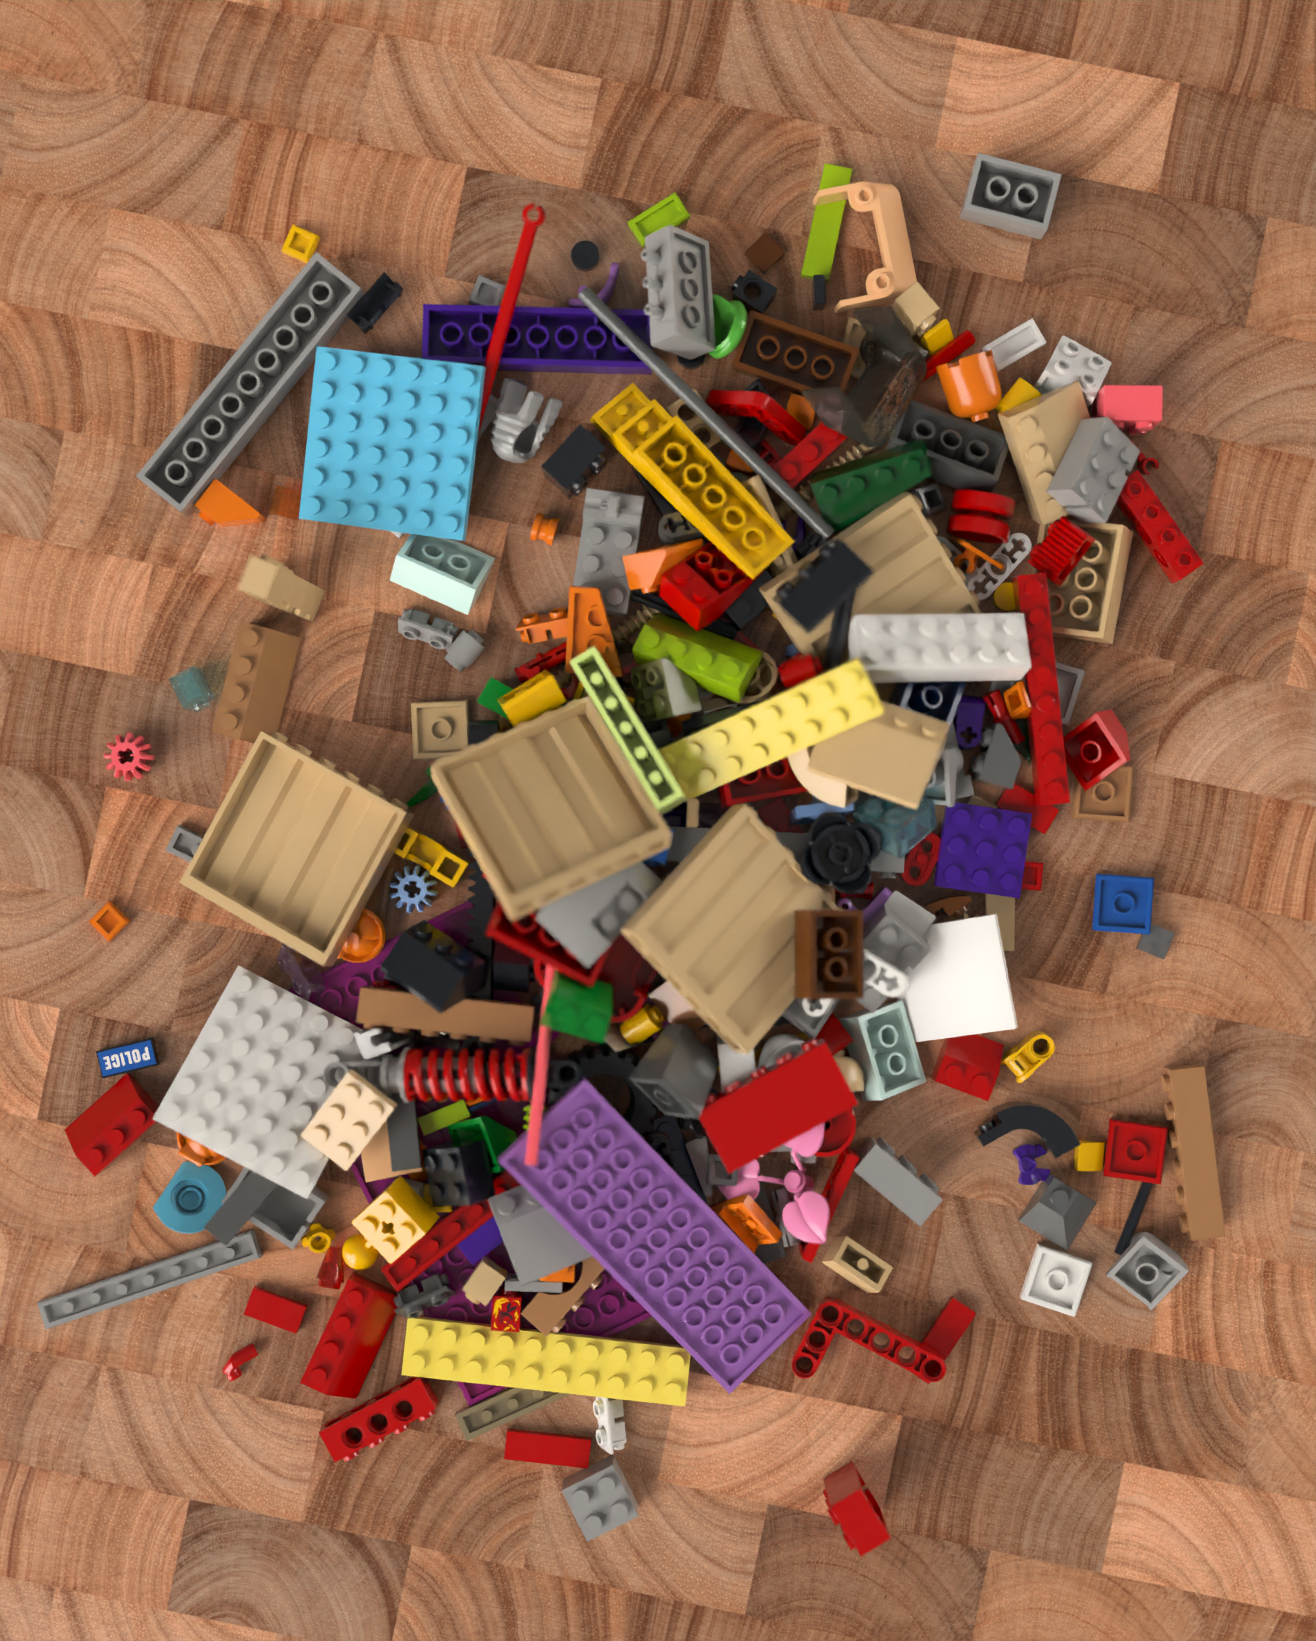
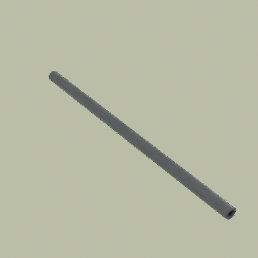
[578,286,835,539]

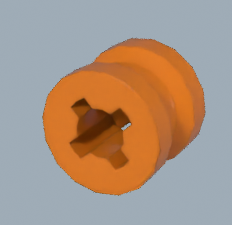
[530,512,560,546]

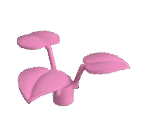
[717,1123,829,1243]

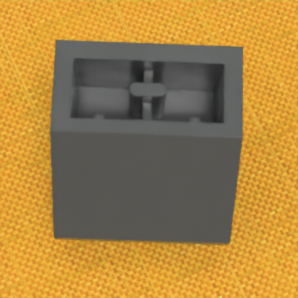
[969,723,1021,790]

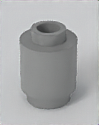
[444,630,485,672]

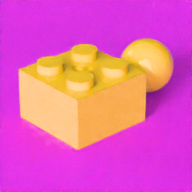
[342,1175,440,1270]

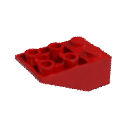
[659,542,764,632]

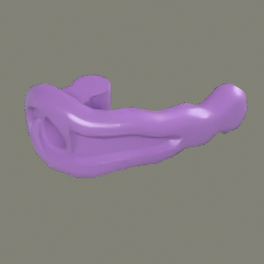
[568,262,620,308]

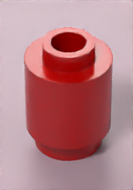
[779,652,824,689]

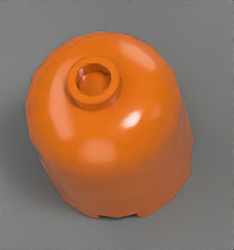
[936,350,1002,423]

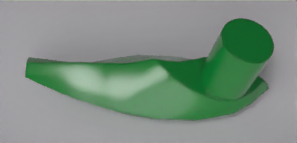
[406,766,438,807]

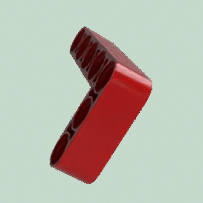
[791,1296,946,1382]

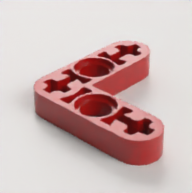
[705,390,807,446]

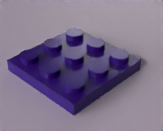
[934,802,1032,898]

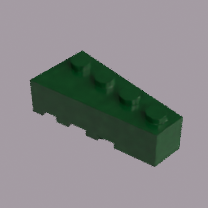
[811,438,931,536]

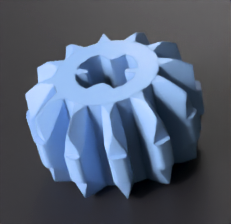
[389,865,438,913]

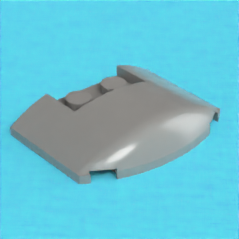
[536,861,663,968]

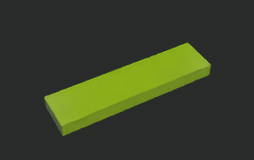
[801,163,852,282]

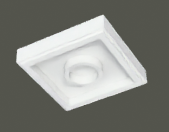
[1020,1244,1093,1317]

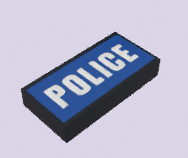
[96,1037,160,1079]

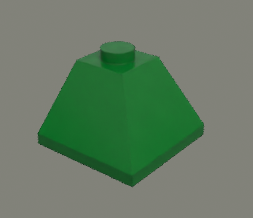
[447,1115,518,1174]

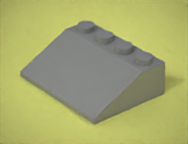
[488,1185,593,1287]

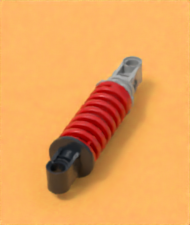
[323,1046,584,1103]

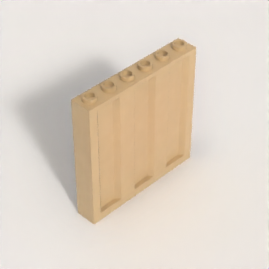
[759,492,986,703]
[431,696,672,921]
[179,730,415,966]
[620,804,844,1054]

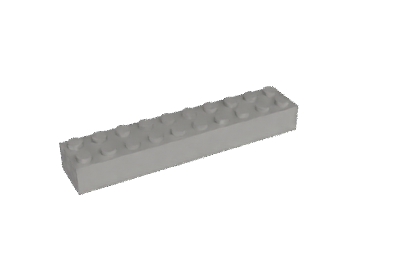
[136,252,364,517]

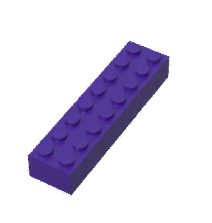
[422,304,653,375]

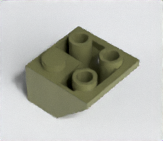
[630,658,701,723]

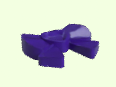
[1013,1144,1050,1185]

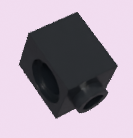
[731,270,777,315]

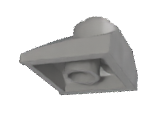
[920,745,963,807]
[1106,1232,1189,1311]

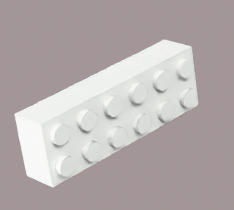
[847,613,1031,683]

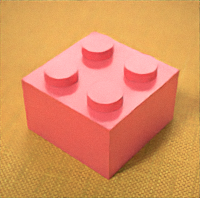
[1092,385,1163,436]

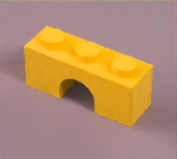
[394,825,471,888]

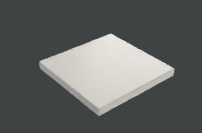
[897,914,1018,1042]

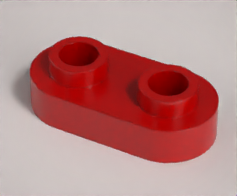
[901,832,940,886]

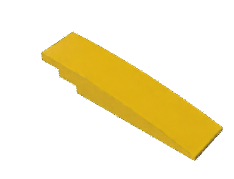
[590,383,795,579]

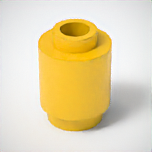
[620,1004,664,1044]

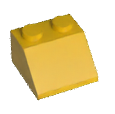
[497,669,567,727]

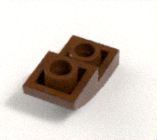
[921,895,973,918]

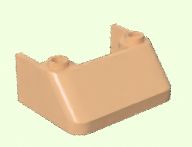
[813,182,917,314]

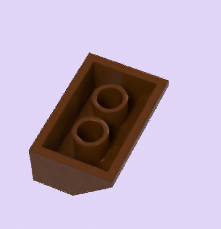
[795,910,863,999]

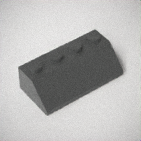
[885,397,1009,493]

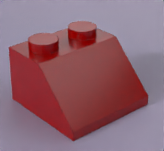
[930,1034,1004,1101]

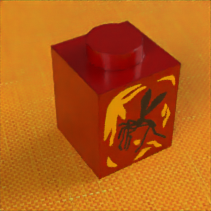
[491,1286,524,1332]

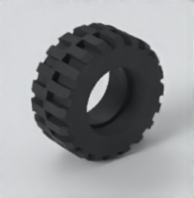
[548,1042,659,1140]

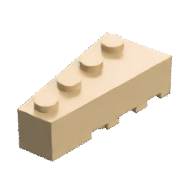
[238,554,325,622]

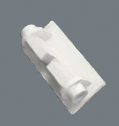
[593,1397,627,1454]

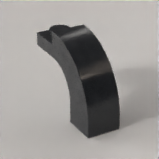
[974,1102,1081,1158]

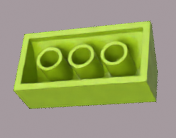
[632,613,763,703]

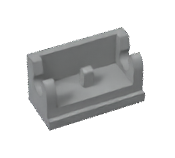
[354,1025,417,1060]

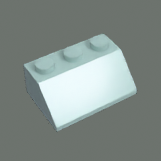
[390,534,495,615]
[839,1000,927,1101]

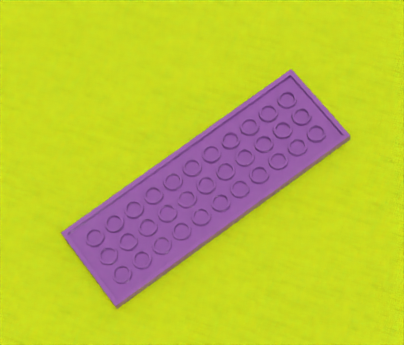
[498,1077,812,1394]

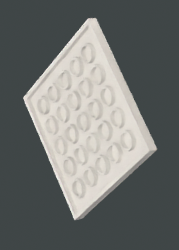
[153,965,387,1199]

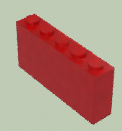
[699,1037,858,1174]

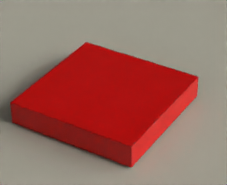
[1103,1119,1168,1185]

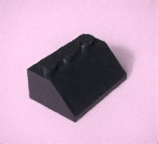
[772,538,875,634]
[381,920,485,1014]

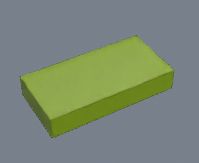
[627,192,690,249]

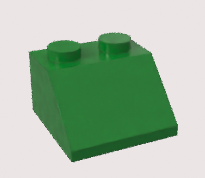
[540,970,613,1043]

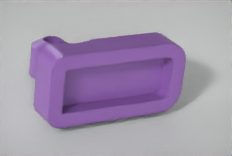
[836,886,893,928]

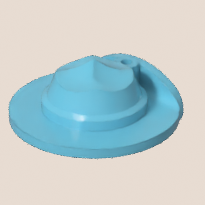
[153,1161,226,1234]

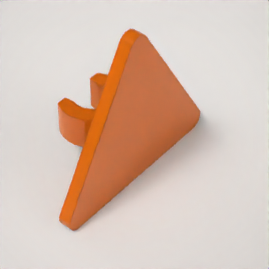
[950,536,1004,575]

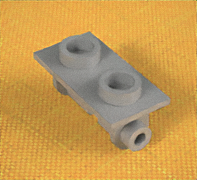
[398,608,458,649]

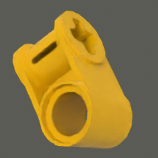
[1001,1031,1055,1083]

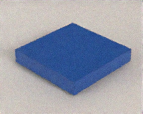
[1092,874,1154,935]

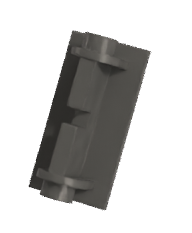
[394,1273,456,1319]

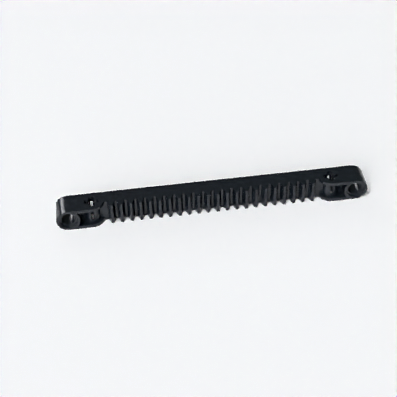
[460,720,500,1061]

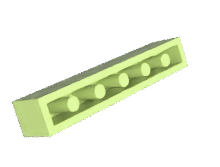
[569,646,687,814]

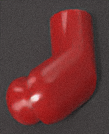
[223,1343,258,1381]

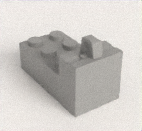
[573,488,645,617]

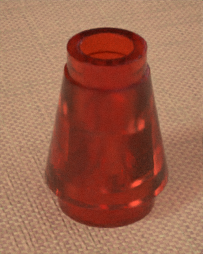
[316,1246,344,1289]

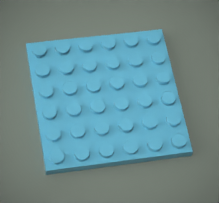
[299,346,486,541]

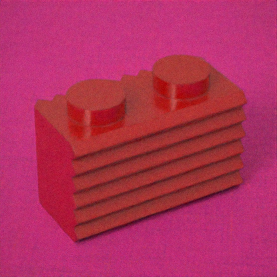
[1028,516,1096,586]

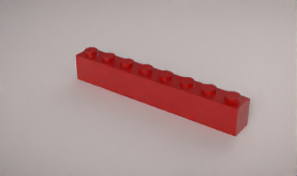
[1012,573,1070,806]

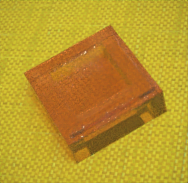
[269,485,301,521]

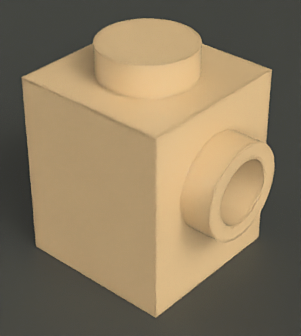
[462,1256,508,1306]

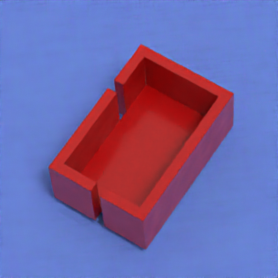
[823,1461,891,1557]

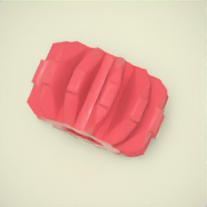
[103,732,154,781]

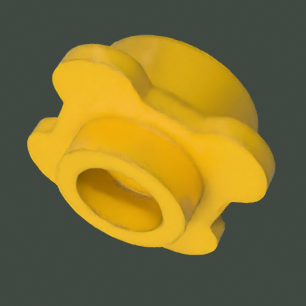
[301,1222,335,1254]

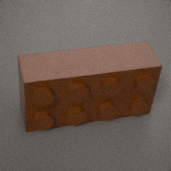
[732,310,860,408]

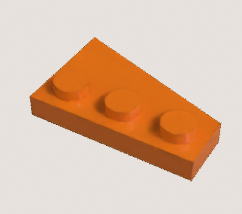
[565,585,623,677]

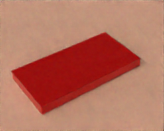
[798,1146,859,1263]

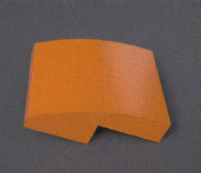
[711,1194,783,1253]

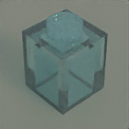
[168,666,215,713]

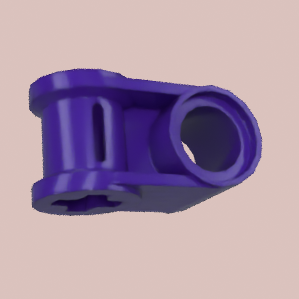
[953,695,985,751]

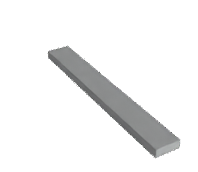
[37,1229,263,1329]

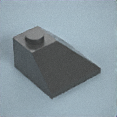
[1018,1173,1097,1250]

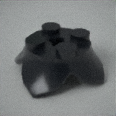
[800,812,882,895]

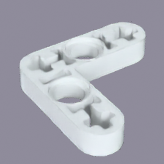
[936,533,1031,601]
[803,948,909,1017]

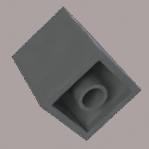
[629,1024,719,1119]

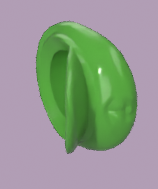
[708,295,747,359]

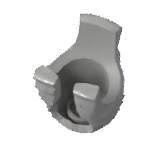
[490,378,563,463]

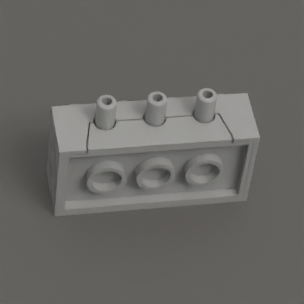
[641,225,716,360]

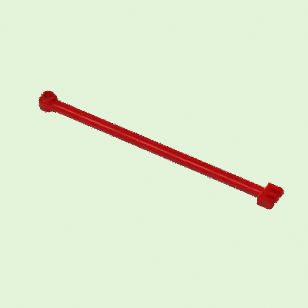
[477,203,546,439]

